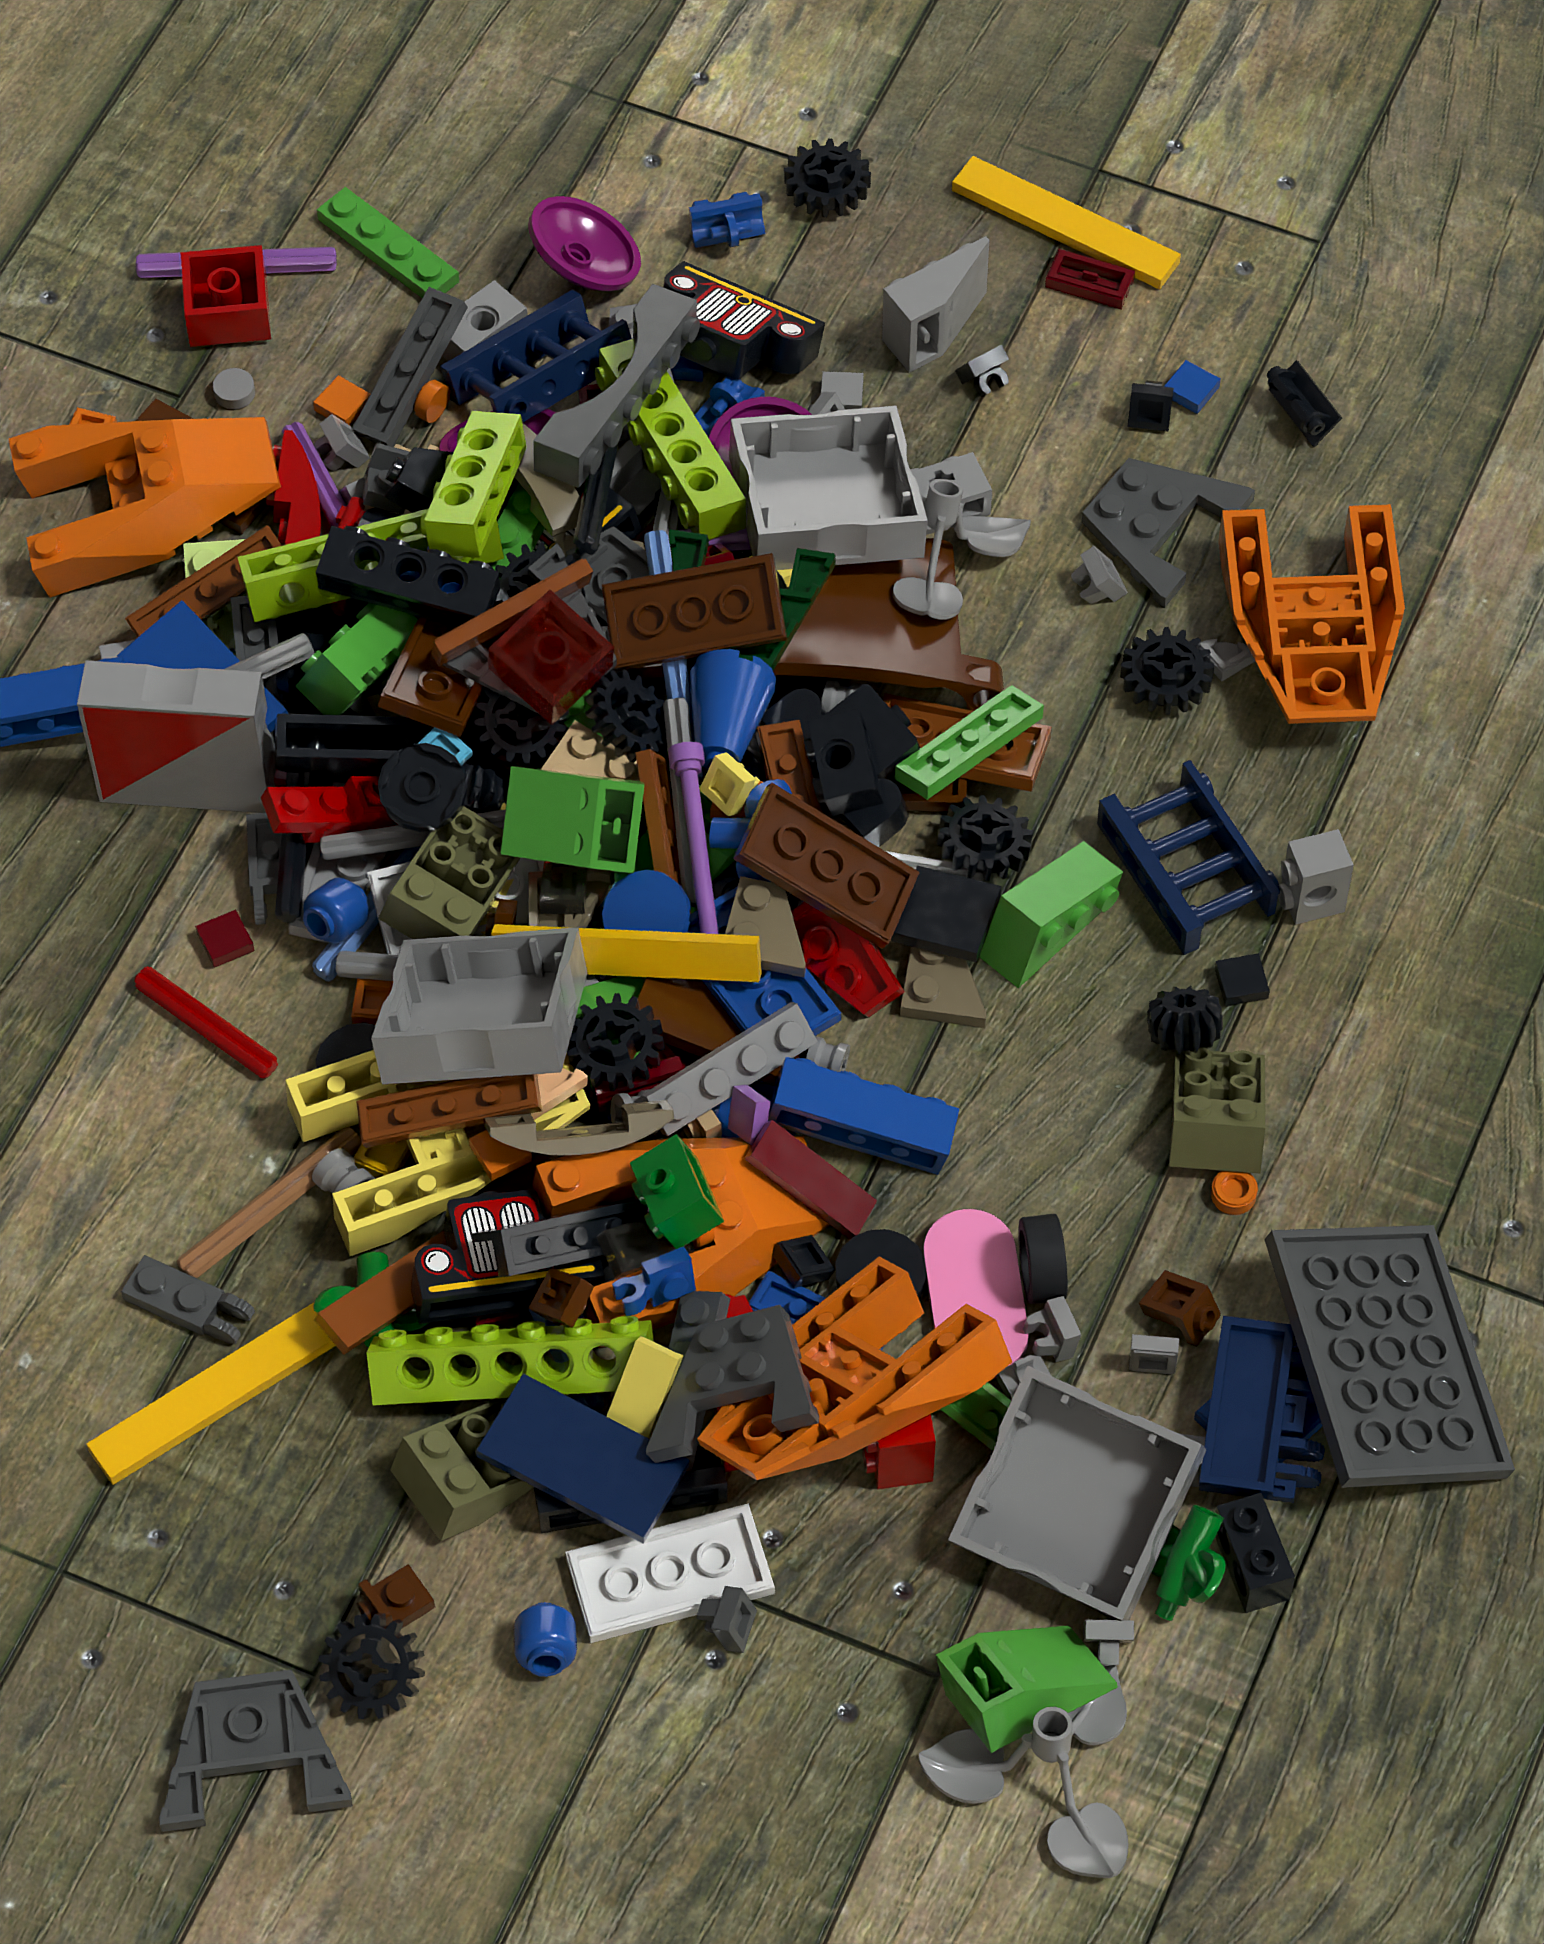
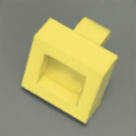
[699,752,760,817]

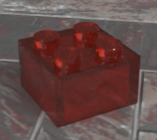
[488,589,615,725]

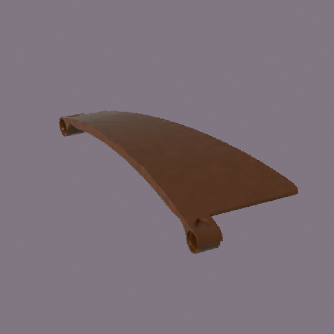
[471,538,1004,718]

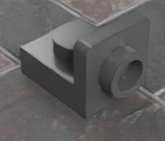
[363,443,410,515]

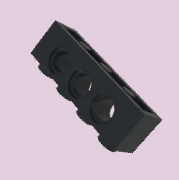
[316,526,500,627]

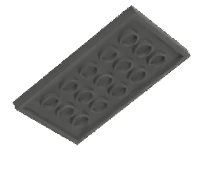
[1264,1225,1515,1488]

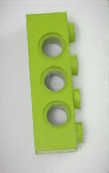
[421,411,527,558]

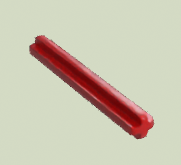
[134,966,278,1079]

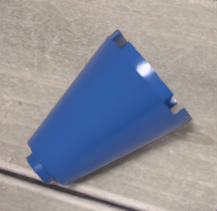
[689,649,776,771]

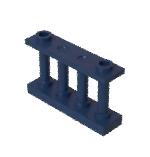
[440,290,632,423]
[1097,760,1280,955]

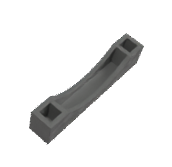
[533,284,700,488]

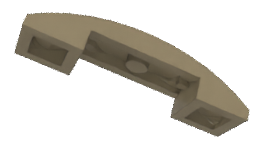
[514,423,581,536]
[484,1100,674,1156]

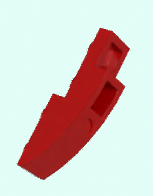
[266,429,321,545]
[260,776,398,843]

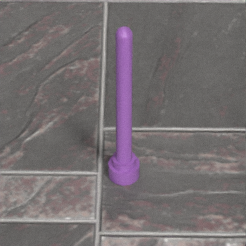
[668,742,718,934]

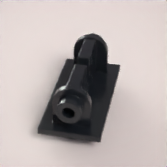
[1267,360,1342,447]

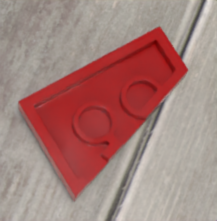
[791,902,905,1017]

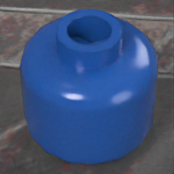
[303,877,369,943]
[513,1602,577,1677]

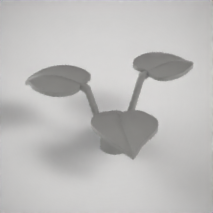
[892,479,1031,619]
[919,1665,1128,1878]

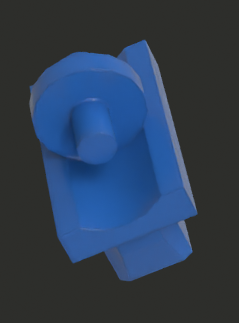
[689,192,765,248]
[694,377,765,438]

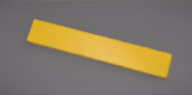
[952,156,1181,290]
[491,924,762,982]
[86,1302,336,1485]

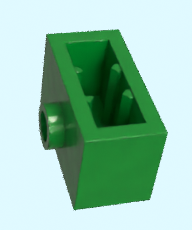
[630,1134,724,1249]

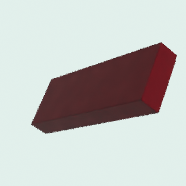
[744,1120,877,1240]

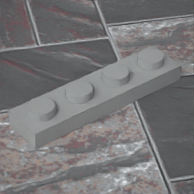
[641,1002,818,1136]

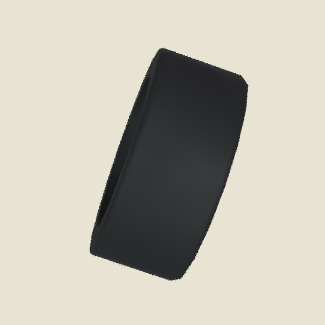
[1018,1214,1068,1304]

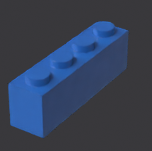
[0,656,126,747]
[768,1056,959,1175]

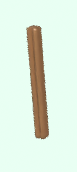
[177,1127,362,1278]

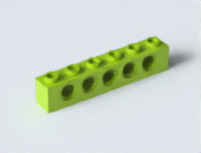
[595,339,746,540]
[237,509,504,622]
[366,1316,653,1406]

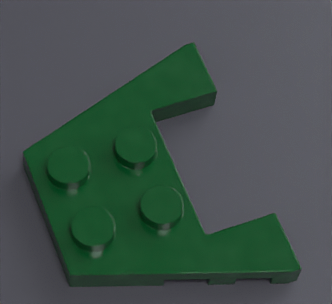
[668,529,836,671]

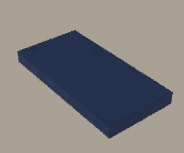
[476,1374,690,1544]

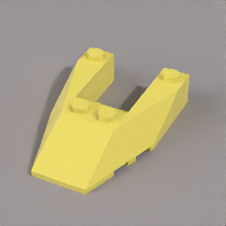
[285,1050,590,1256]

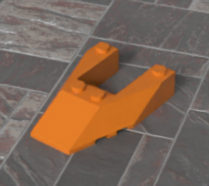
[9,417,281,598]
[1218,504,1405,724]
[533,1136,830,1349]
[697,1256,1012,1480]

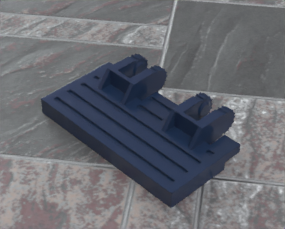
[1199,1316,1325,1503]

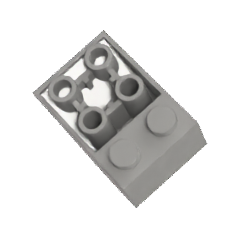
[882,236,989,373]

